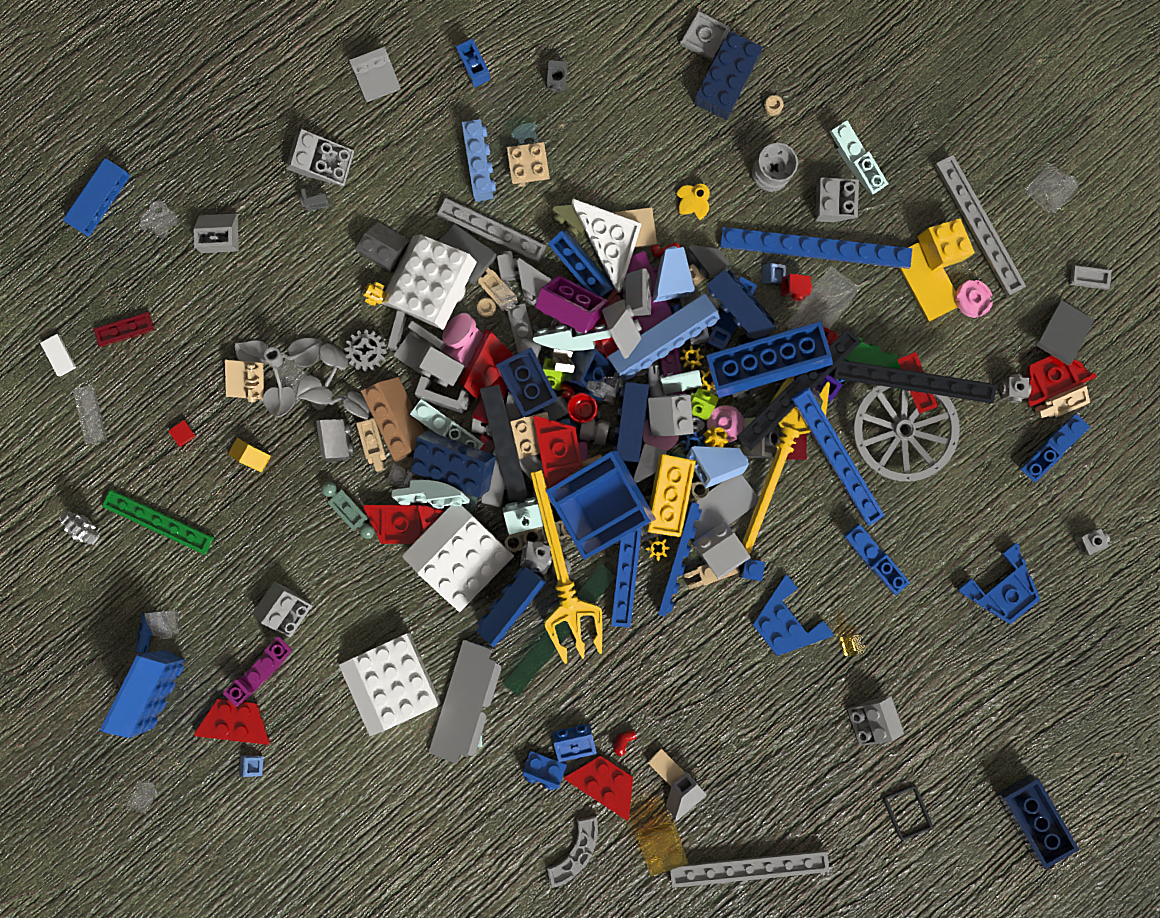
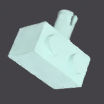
[503,497,544,535]

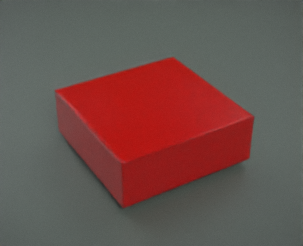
[168,420,196,447]

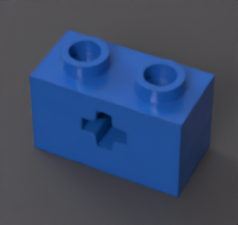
[456,38,491,88]

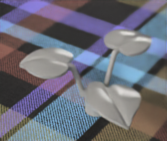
[235,338,322,417]
[296,343,372,419]

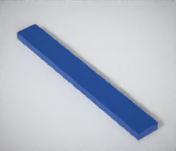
[791,387,885,526]

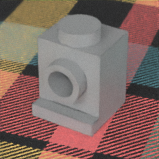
[497,251,520,282]
[1074,529,1110,555]

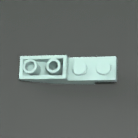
[830,121,888,195]
[533,324,612,351]
[410,399,484,450]
[392,480,470,508]

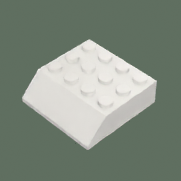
[381,235,477,330]
[402,505,514,612]
[339,633,441,736]

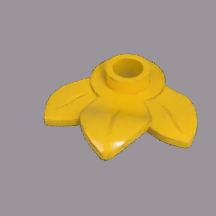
[676,184,710,220]

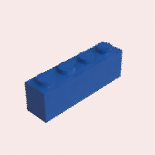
[63,158,131,237]
[548,231,615,299]

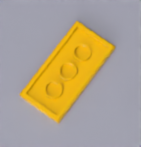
[899,242,958,322]
[645,454,696,537]

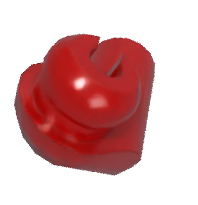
[650,242,680,258]
[560,383,574,400]
[613,729,637,756]

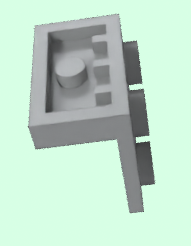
[349,47,401,102]
[394,321,446,376]

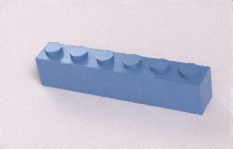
[608,294,720,381]

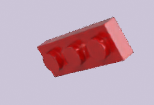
[897,352,938,414]

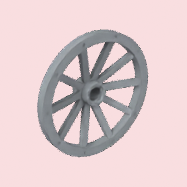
[853,385,960,481]

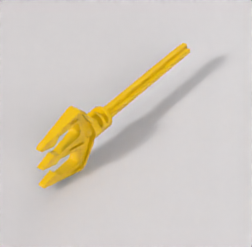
[742,376,830,555]
[530,470,602,664]

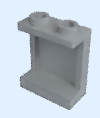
[415,376,470,414]

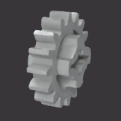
[344,330,387,372]
[59,510,100,544]

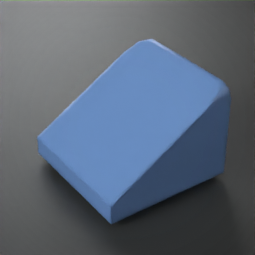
[762,263,786,284]
[239,755,263,777]

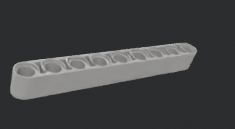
[482,338,541,507]

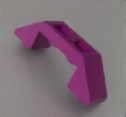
[223,636,293,707]

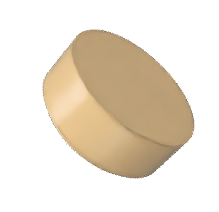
[764,95,783,116]
[477,298,496,318]

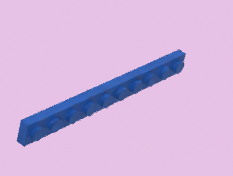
[720,227,913,269]

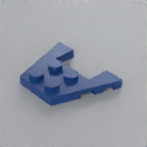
[957,543,1040,624]
[752,575,834,656]

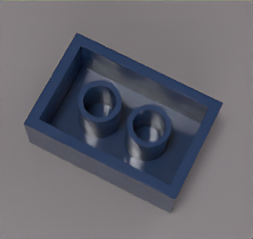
[496,347,558,418]

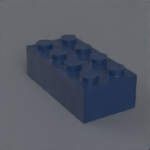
[694,31,763,120]
[707,266,777,342]
[613,382,649,465]
[411,431,496,498]
[997,774,1080,869]

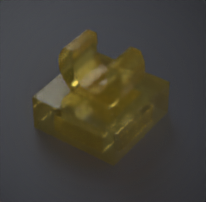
[840,634,866,656]

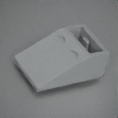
[285,129,354,186]

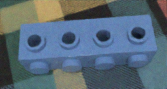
[462,119,496,202]

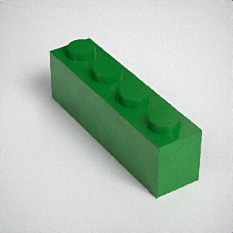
[844,337,902,390]

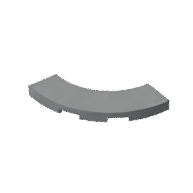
[547,815,598,888]

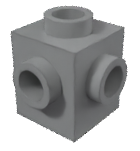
[1000,374,1031,403]
[520,541,552,572]

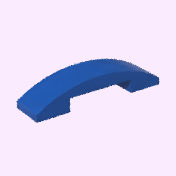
[706,277,757,350]

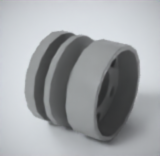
[752,143,798,192]

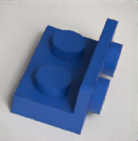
[552,724,597,762]
[522,750,567,790]

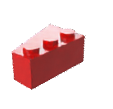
[459,329,514,399]

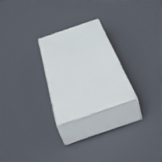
[40,334,77,377]

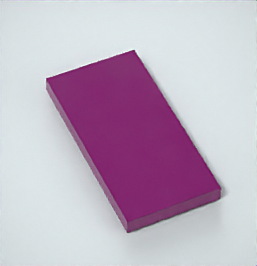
[621,251,672,335]

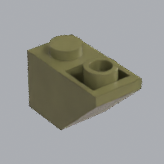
[552,205,586,238]

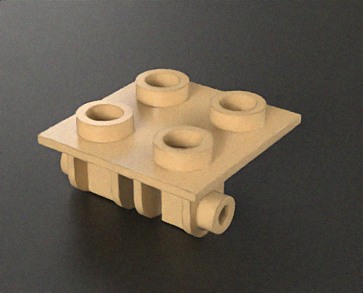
[507,142,550,187]
[225,359,264,402]
[510,412,549,459]

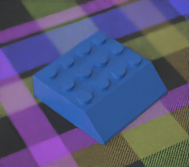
[546,451,656,560]
[476,567,547,647]
[100,650,185,738]

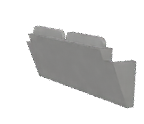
[429,640,501,764]

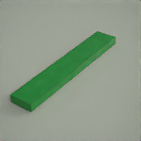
[101,489,214,555]

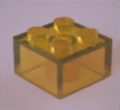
[637,820,688,877]

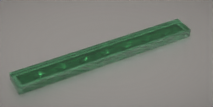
[503,564,616,696]

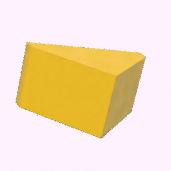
[228,438,271,473]

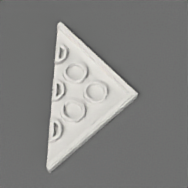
[571,199,642,293]

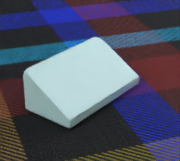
[661,370,702,394]

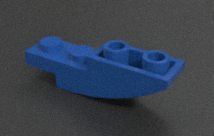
[1021,413,1090,483]
[843,523,910,595]

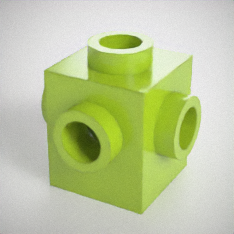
[543,358,567,390]
[690,387,719,421]

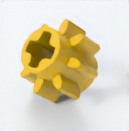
[363,282,386,306]
[680,346,704,371]
[700,368,716,391]
[703,426,728,447]
[645,537,670,561]

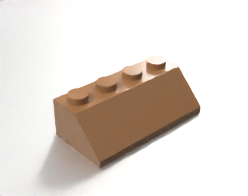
[361,377,425,462]

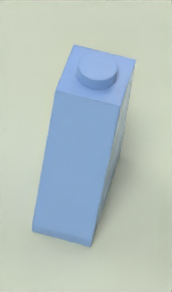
[653,246,695,302]
[686,446,749,488]

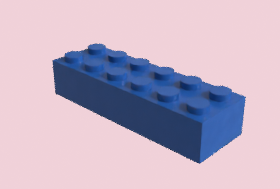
[706,321,833,398]

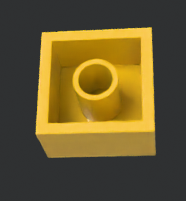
[918,219,975,271]

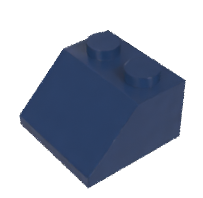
[563,348,616,401]

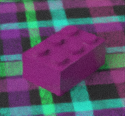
[535,275,608,334]

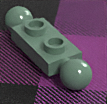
[321,482,375,539]

